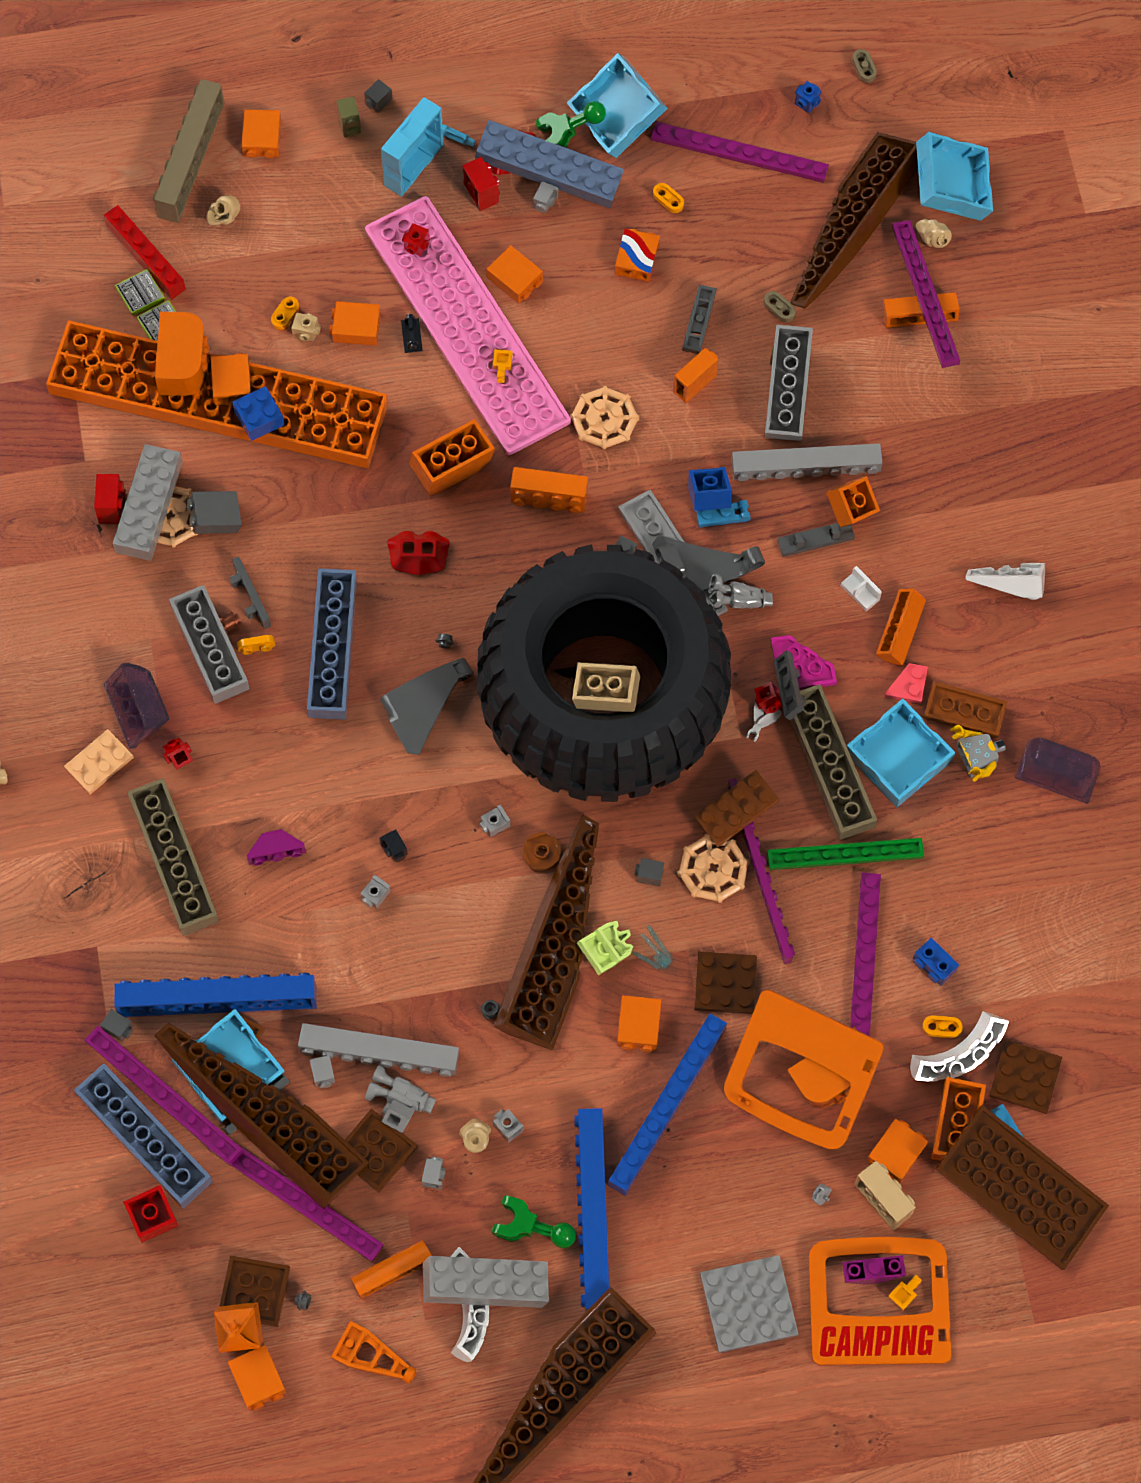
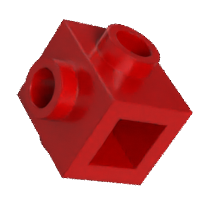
[402,223,430,256]
[754,681,783,714]
[163,738,193,770]

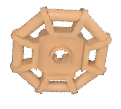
[570,386,639,450]
[157,486,198,548]
[677,834,750,903]

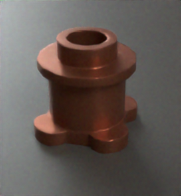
[218,611,241,635]

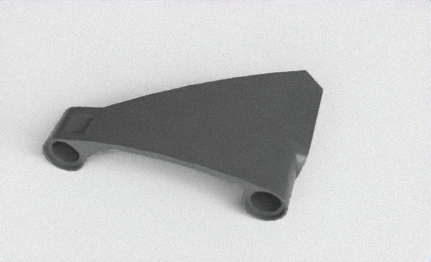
[652,535,765,591]
[380,658,474,755]

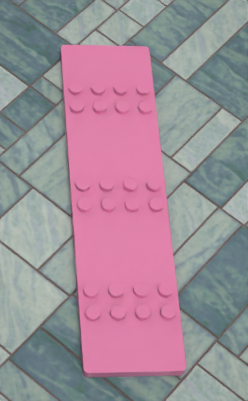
[365,196,571,455]

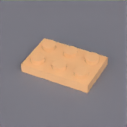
[64,729,134,795]

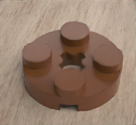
[522,832,561,871]

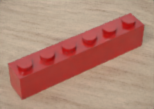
[104,205,186,300]

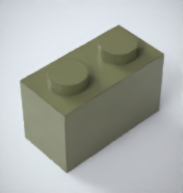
[336,96,361,137]

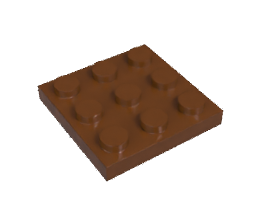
[695,951,757,1014]
[989,1040,1062,1114]
[345,1108,418,1193]
[219,1255,291,1327]

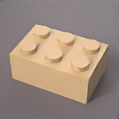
[572,663,640,712]
[854,1161,916,1231]

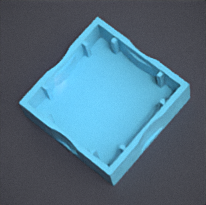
[567,53,668,158]
[381,97,444,197]
[916,132,993,221]
[847,699,955,808]
[172,1009,285,1123]

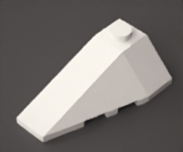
[966,563,1045,600]

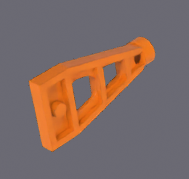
[331,1321,417,1384]

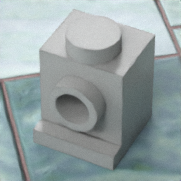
[533,181,558,213]
[479,804,510,837]
[360,874,391,909]
[381,1099,416,1133]
[493,1109,524,1143]
[422,1157,446,1190]

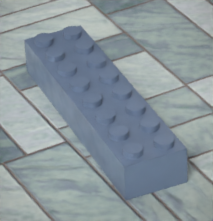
[475,120,624,209]
[307,569,357,720]
[74,1063,213,1209]

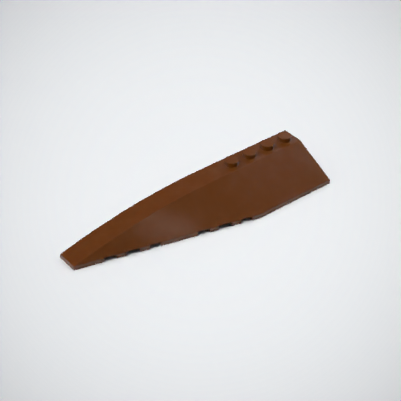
[790,132,918,309]
[493,815,599,1050]
[155,1023,369,1209]
[473,1287,656,1483]

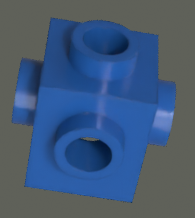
[795,81,821,113]

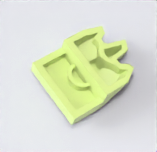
[577,921,633,975]

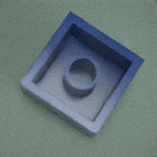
[232,386,284,441]
[688,467,732,511]

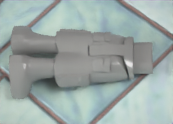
[709,574,773,609]
[365,1065,436,1114]

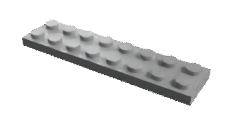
[618,490,728,616]

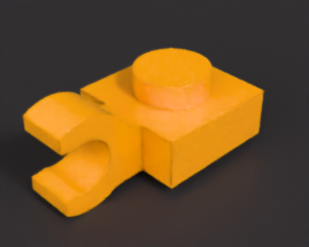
[493,349,513,383]
[888,1275,922,1311]

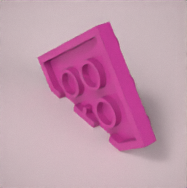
[771,635,837,690]

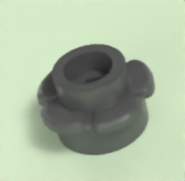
[435,634,454,648]
[481,1000,500,1019]
[295,1290,311,1310]

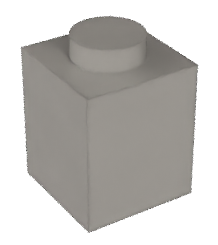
[310,1055,335,1088]

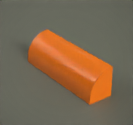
[883,292,960,328]
[876,589,926,666]
[350,1240,432,1299]

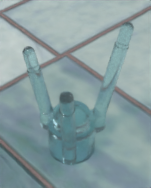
[633,925,674,970]

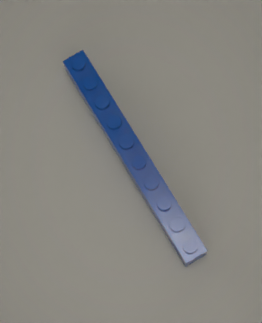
[608,1013,727,1196]
[574,1108,609,1312]

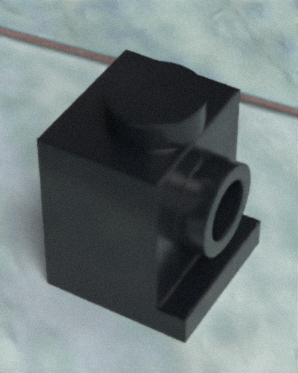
[379,829,408,862]

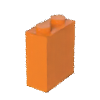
[242,110,281,158]
[486,245,543,304]
[329,301,381,346]
[673,347,719,403]
[211,353,251,405]
[617,995,661,1052]
[867,1118,929,1183]
[228,1344,286,1411]

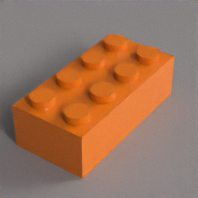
[510,467,588,513]
[931,1077,986,1161]

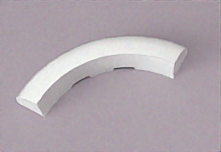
[910,1011,1009,1081]
[450,1247,489,1362]

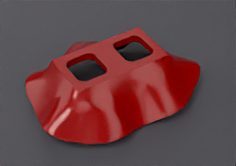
[387,531,450,575]

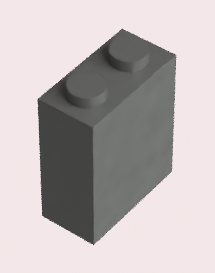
[187,491,242,534]

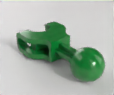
[536,101,606,148]
[491,1196,576,1248]

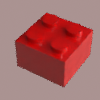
[462,157,500,211]
[94,474,126,524]
[123,1185,179,1243]

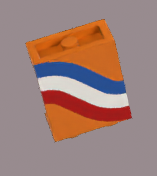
[615,228,660,282]

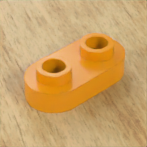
[653,183,684,213]
[271,296,299,330]
[237,635,276,655]
[922,1015,963,1038]

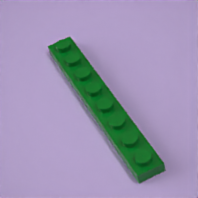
[767,838,924,870]

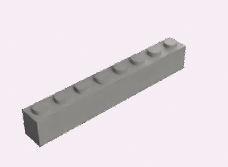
[731,444,883,481]
[298,1023,460,1077]

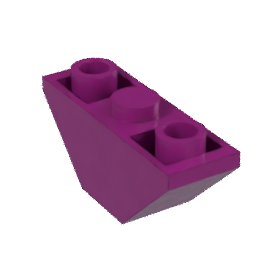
[247,829,306,866]
[842,1255,906,1285]

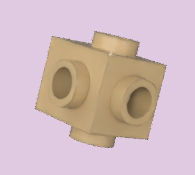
[292,313,321,342]

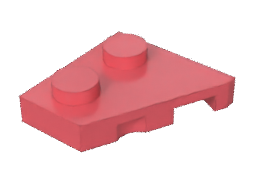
[885,663,928,704]

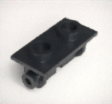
[401,314,423,353]

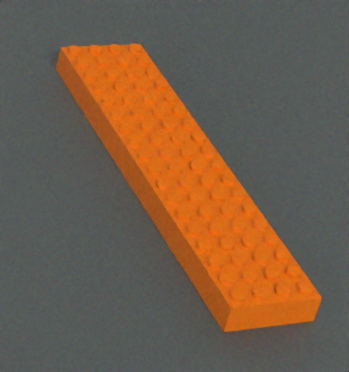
[46,320,388,469]

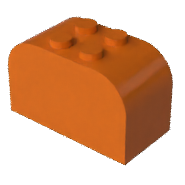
[155,311,210,396]
[409,419,495,495]
[787,1027,873,1108]

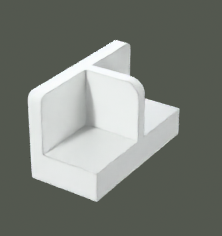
[840,566,882,611]

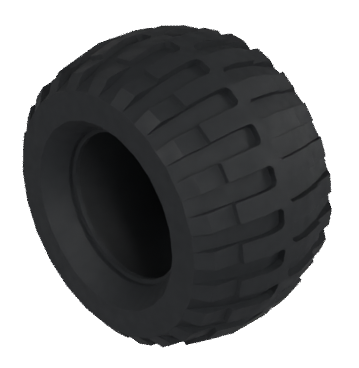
[477,544,731,802]

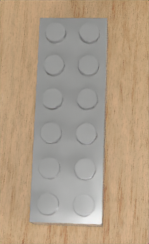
[765,325,813,441]
[113,444,183,561]
[169,585,250,704]
[423,1256,549,1308]

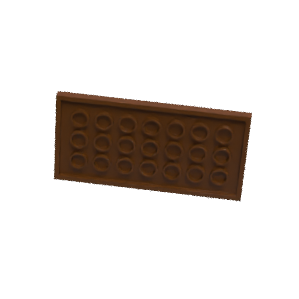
[935,1105,1109,1270]

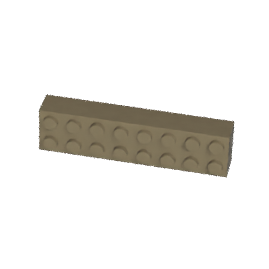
[153,79,225,223]
[790,684,877,840]
[127,778,219,936]

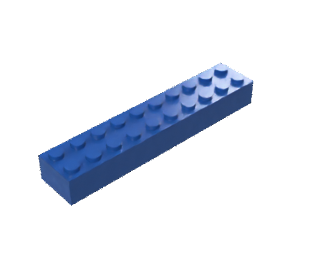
[114,973,317,1017]

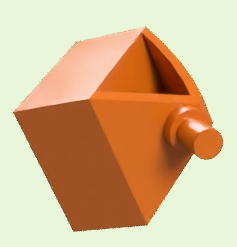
[826,476,880,527]
[214,1302,263,1353]

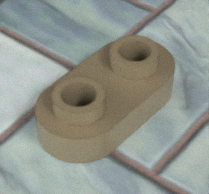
[852,49,877,83]
[764,291,796,322]

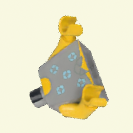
[950,725,1006,782]

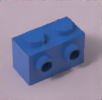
[913,938,959,986]

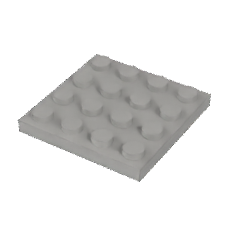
[700,1255,799,1353]

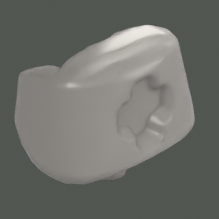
[812,1183,832,1205]

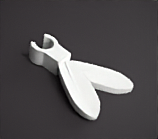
[746,702,782,742]

